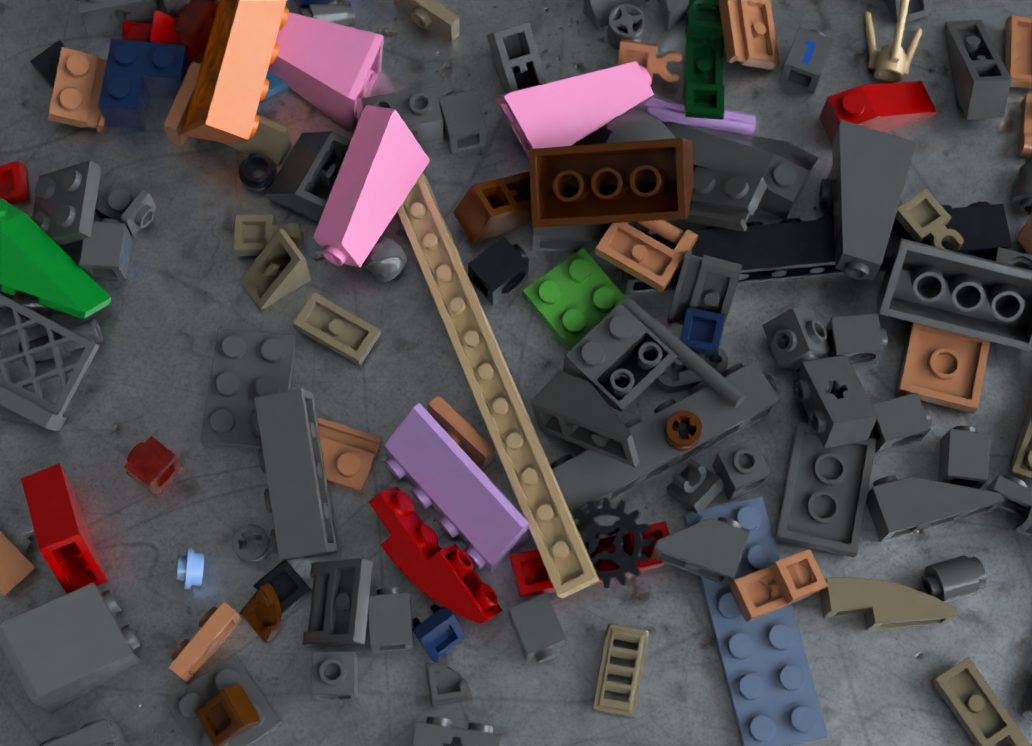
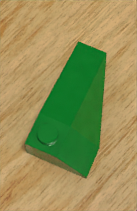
[0,198,111,319]

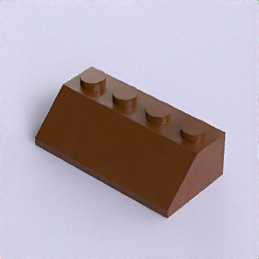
[528,138,694,228]

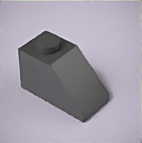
[651,517,750,587]

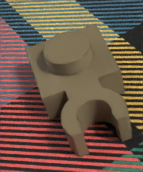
[895,188,964,251]

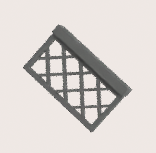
[0,294,100,432]

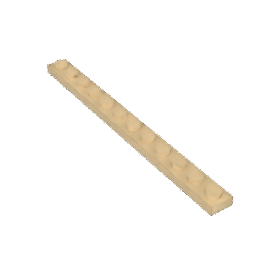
[397,172,599,599]

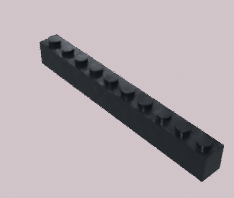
[621,201,1012,294]

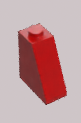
[21,463,107,594]

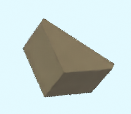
[240,229,311,310]

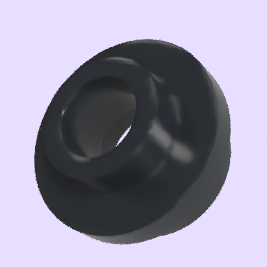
[239,153,277,191]

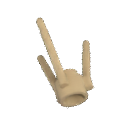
[864,0,922,83]

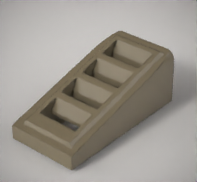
[593,624,649,718]

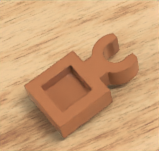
[617,39,683,82]

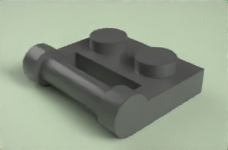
[302,558,373,648]

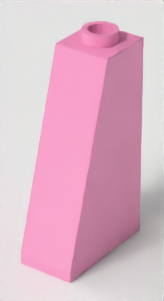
[495,61,654,158]
[313,105,430,268]

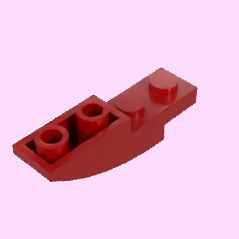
[368,486,503,624]

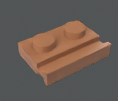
[718,0,780,70]
[47,47,107,132]
[317,417,382,495]

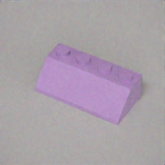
[384,403,529,574]

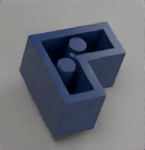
[98,39,192,130]

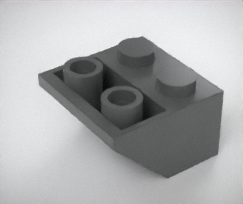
[266,131,351,222]
[563,303,678,412]

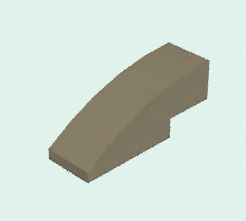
[820,577,958,631]

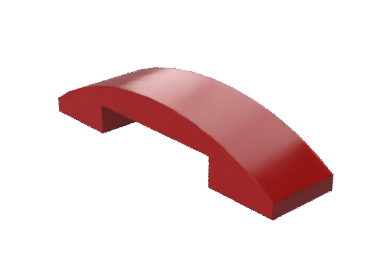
[509,521,670,597]

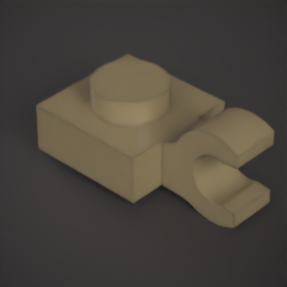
[233,214,304,256]

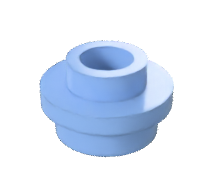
[176,548,204,589]

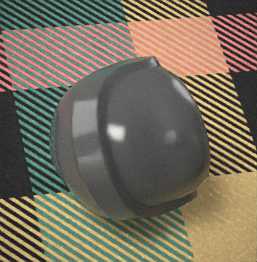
[364,236,408,282]

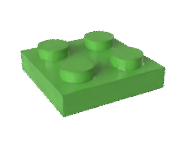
[522,247,626,352]

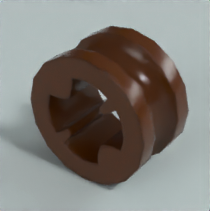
[664,411,702,451]

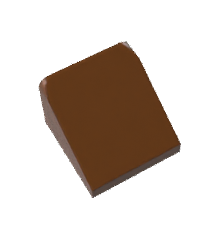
[194,685,260,746]

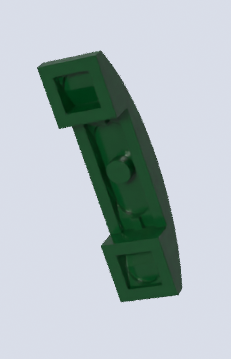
[684,0,724,120]

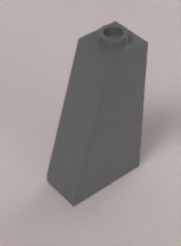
[832,120,916,280]

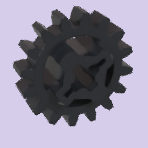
[574,498,653,588]

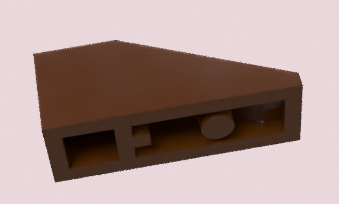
[453,171,532,243]

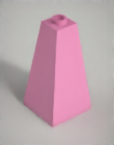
[268,12,384,133]

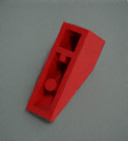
[819,81,937,144]

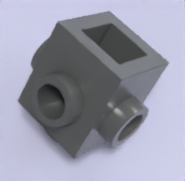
[762,308,831,372]

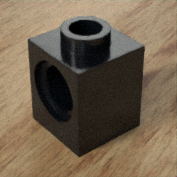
[468,236,529,306]

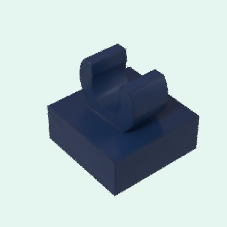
[680,308,726,356]
[412,604,467,662]

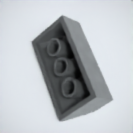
[877,238,1032,352]

